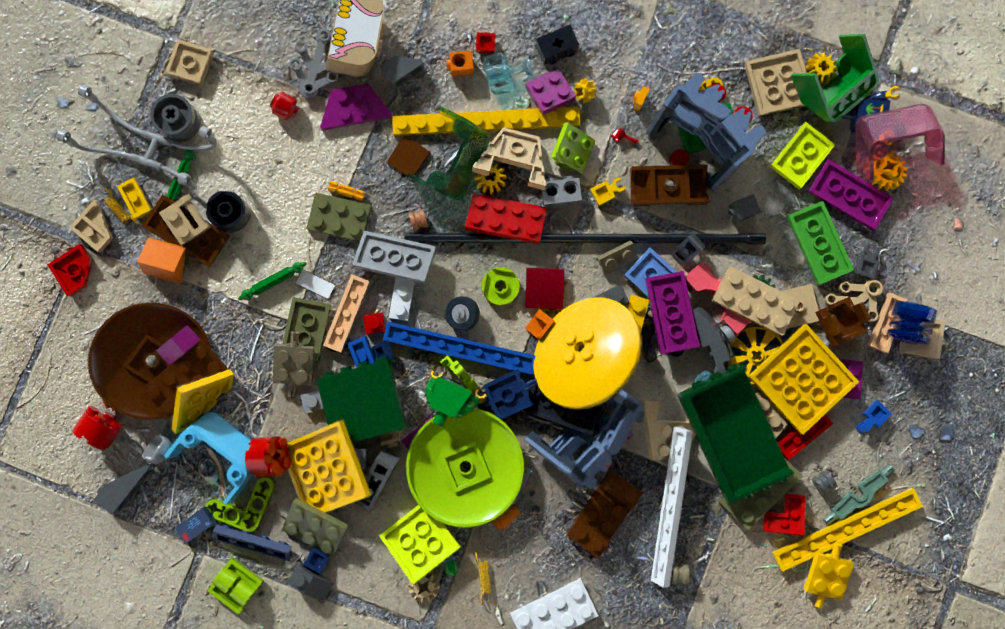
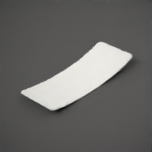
[296,270,335,298]

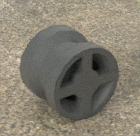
[812,471,837,496]

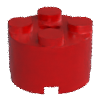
[72,406,123,450]
[245,436,291,477]

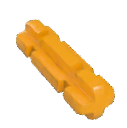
[328,181,365,201]

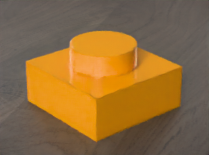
[632,86,649,111]

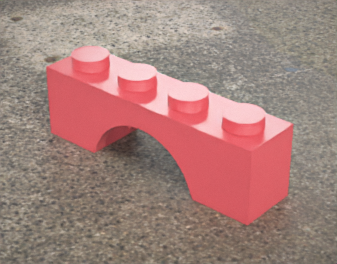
[685,262,751,335]

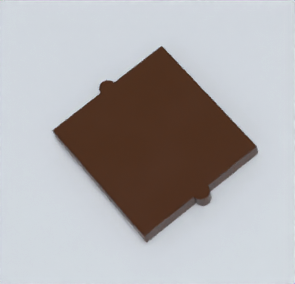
[386,135,430,179]

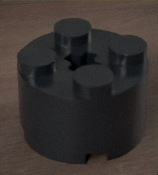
[206,191,251,233]

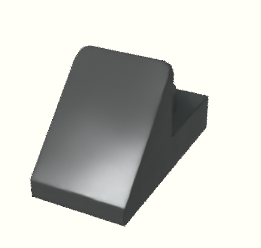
[671,233,706,267]

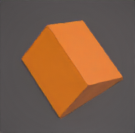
[137,237,186,284]

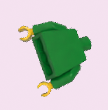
[425,371,486,427]

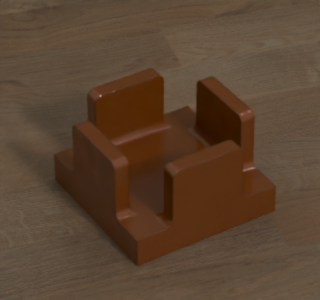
[815,297,871,347]

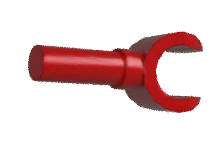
[611,129,639,144]

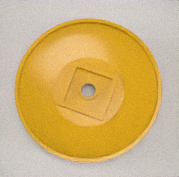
[533,298,641,409]

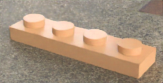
[323,275,370,353]

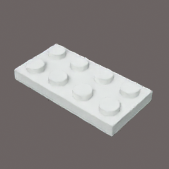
[510,578,598,629]

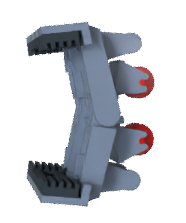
[646,73,765,192]
[525,389,644,489]

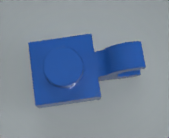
[856,400,892,433]

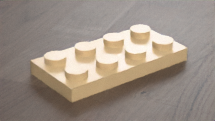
[712,266,800,336]

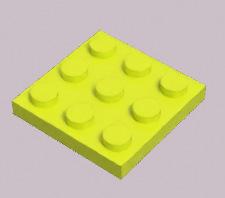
[379,505,461,585]

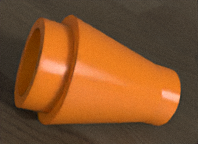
[492,504,521,531]

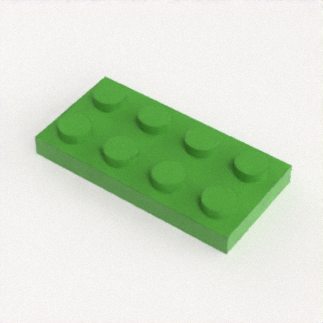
[786,201,854,286]

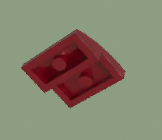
[525,267,564,309]

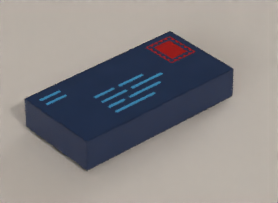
[175,506,216,544]

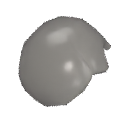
[142,434,172,464]

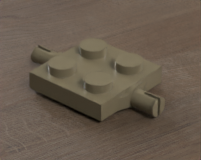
[272,332,314,397]

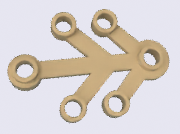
[822,279,883,330]

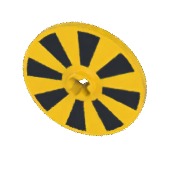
[728,327,783,385]

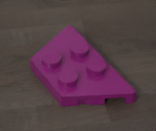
[320,83,392,131]

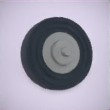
[445,296,480,331]

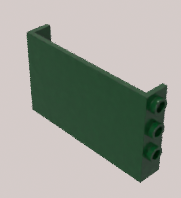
[677,363,794,504]

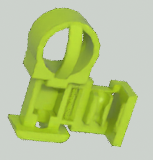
[440,355,480,393]

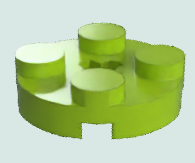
[482,267,520,306]

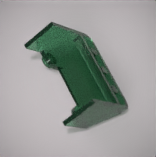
[407,106,490,201]

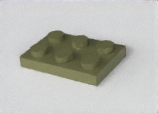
[306,192,372,242]
[282,297,331,361]
[281,498,348,557]

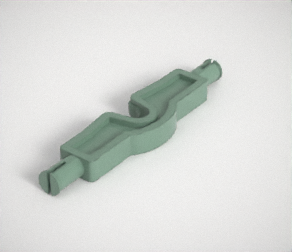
[823,464,895,525]

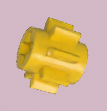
[574,78,597,103]

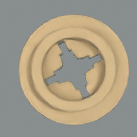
[408,572,440,603]

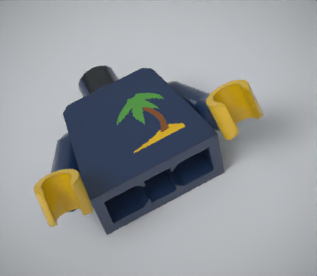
[842,86,901,146]

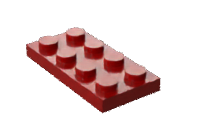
[465,193,547,244]

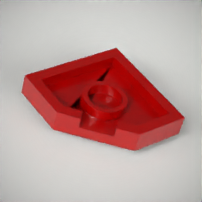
[47,244,93,297]

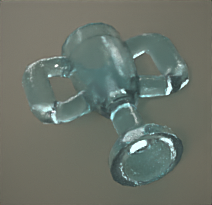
[483,53,532,95]

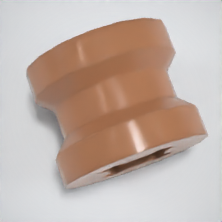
[409,209,429,232]

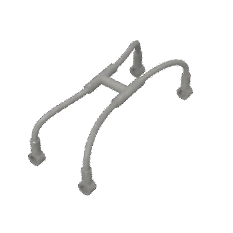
[56,85,217,190]

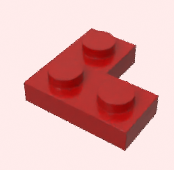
[764,494,805,536]

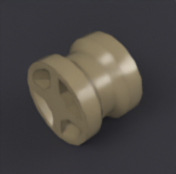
[670,564,689,585]

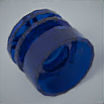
[886,301,938,345]

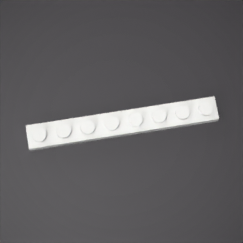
[651,427,693,587]

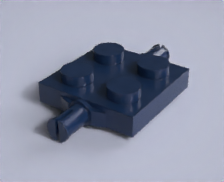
[478,369,538,420]

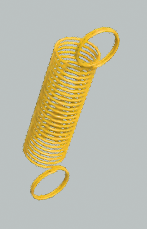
[104,188,138,224]
[475,552,491,604]

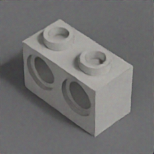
[541,176,582,208]

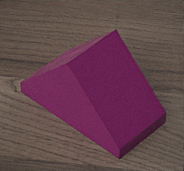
[156,325,201,365]

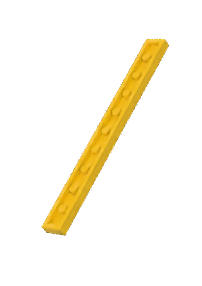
[392,106,580,136]

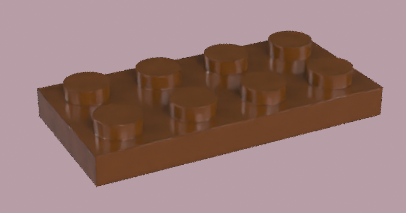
[142,194,230,268]
[139,339,227,420]

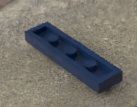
[213,525,292,561]

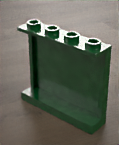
[316,356,411,442]

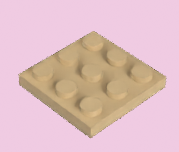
[744,49,807,117]

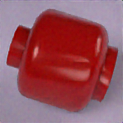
[269,92,299,120]

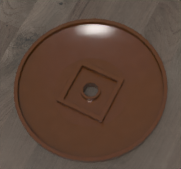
[88,302,212,420]

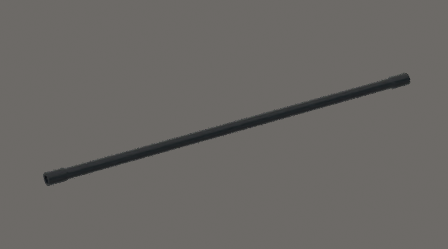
[405,232,766,244]

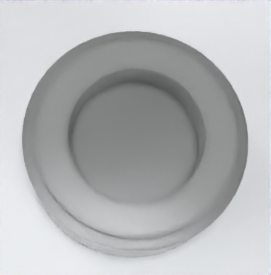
[720,325,736,344]

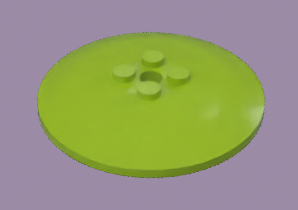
[406,409,524,527]

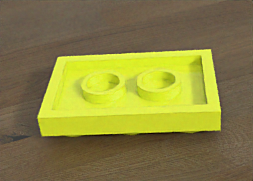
[769,122,835,189]

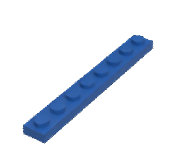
[383,321,536,375]

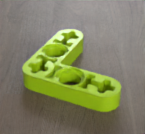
[205,477,275,532]

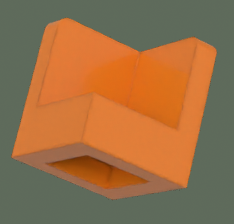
[525,309,554,340]

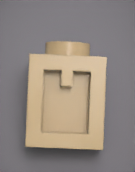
[380,430,402,448]

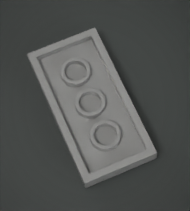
[352,231,437,284]

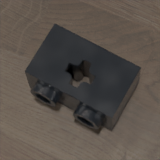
[535,25,579,65]

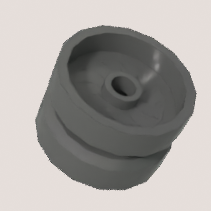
[150,94,201,142]

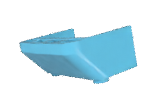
[164,412,254,505]

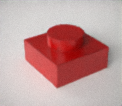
[476,32,495,54]
[363,313,385,335]

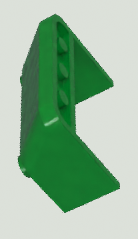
[791,34,879,122]

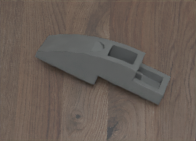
[692,307,735,373]

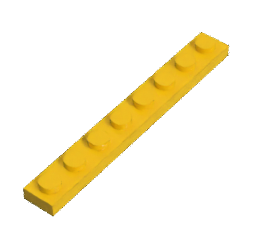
[772,488,923,572]

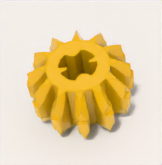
[805,52,838,85]
[475,163,507,195]

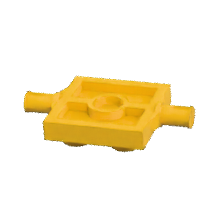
[804,543,854,609]

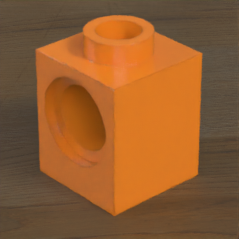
[446,50,474,77]

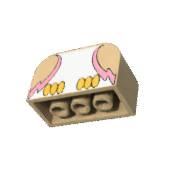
[326,0,386,77]

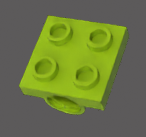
[550,123,596,174]
[207,557,264,615]

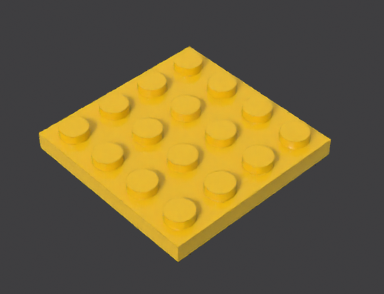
[748,324,859,435]
[287,420,371,512]

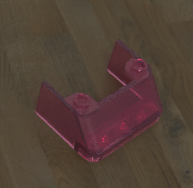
[855,104,945,180]

